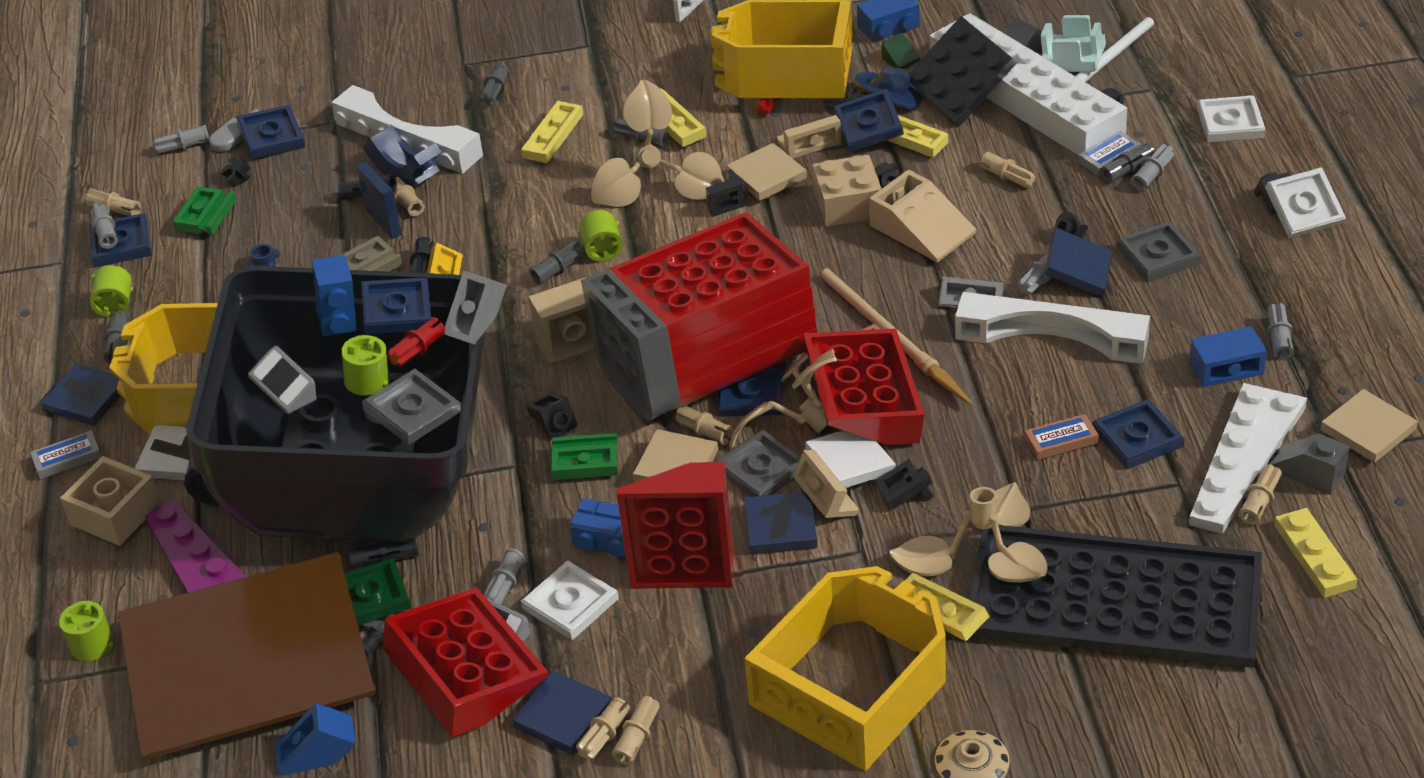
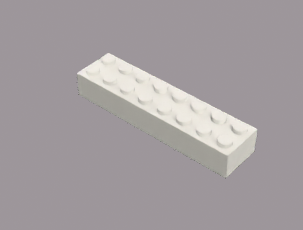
[929,13,1127,155]

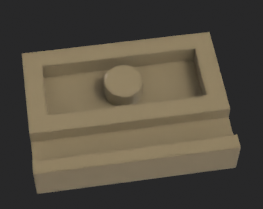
[342,236,403,272]

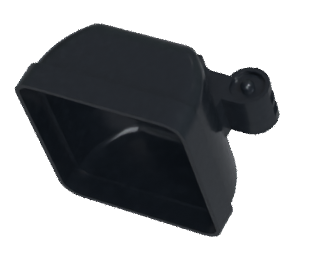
[184,266,485,542]

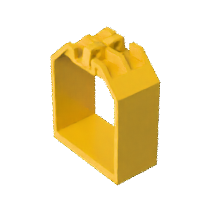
[711,0,852,98]
[109,303,218,434]
[744,566,946,772]

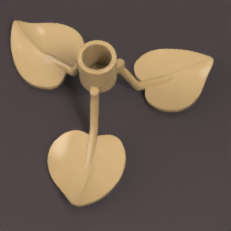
[591,80,724,207]
[729,349,837,450]
[890,482,1047,582]

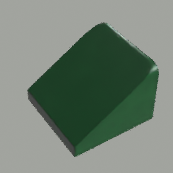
[881,33,920,69]

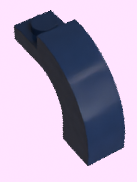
[362,125,442,188]

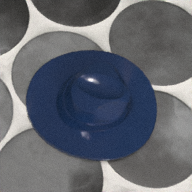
[854,67,922,109]

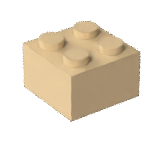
[812,155,882,227]
[528,277,595,364]
[60,456,162,546]

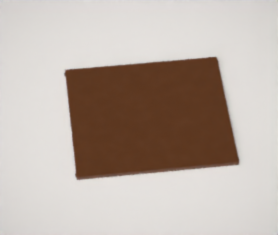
[118,552,376,760]

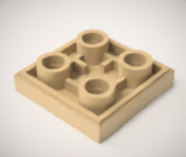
[726,143,807,201]
[1321,389,1418,463]
[633,429,718,482]

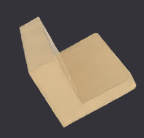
[777,115,841,159]
[793,450,859,518]

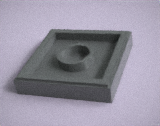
[1117,221,1201,282]
[362,369,461,445]
[716,430,801,497]

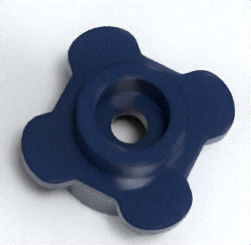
[247,244,280,267]

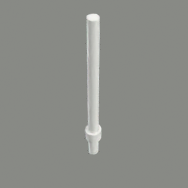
[1075,17,1154,82]

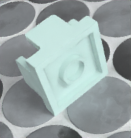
[1041,15,1106,72]

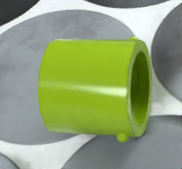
[577,210,623,262]
[90,265,133,317]
[342,335,388,395]
[59,601,114,661]

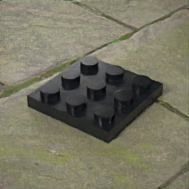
[909,16,1017,126]

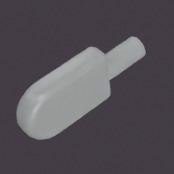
[209,109,259,152]

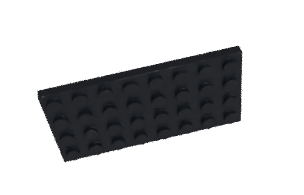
[969,525,1262,668]

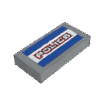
[1078,131,1141,176]
[30,430,102,479]

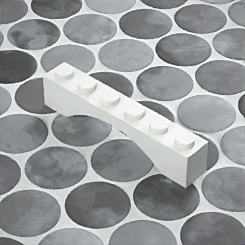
[331,85,483,174]
[955,292,1150,364]

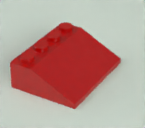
[803,328,925,445]
[617,462,734,589]
[383,587,548,737]

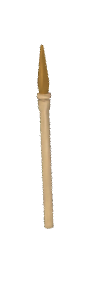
[820,268,972,405]

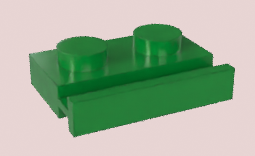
[173,187,236,236]
[551,433,618,480]

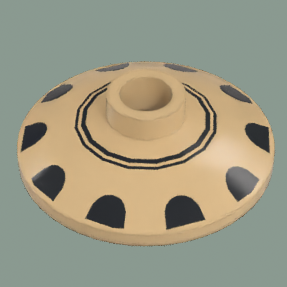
[935,730,1009,778]

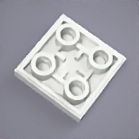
[805,430,896,488]

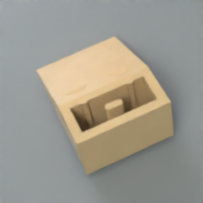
[869,169,976,262]

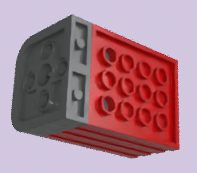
[581,212,818,421]

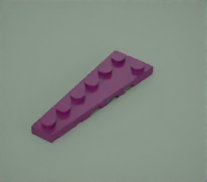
[145,500,246,593]

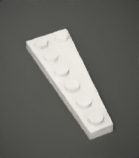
[1189,383,1307,534]

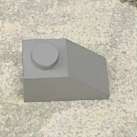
[445,271,507,344]

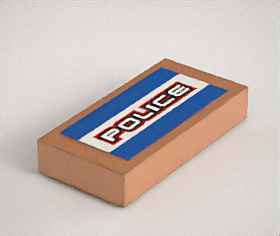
[1024,414,1099,460]

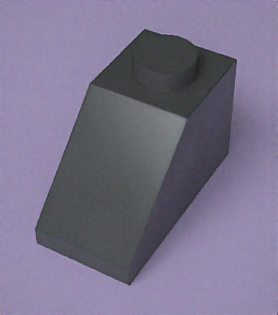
[1270,433,1350,495]

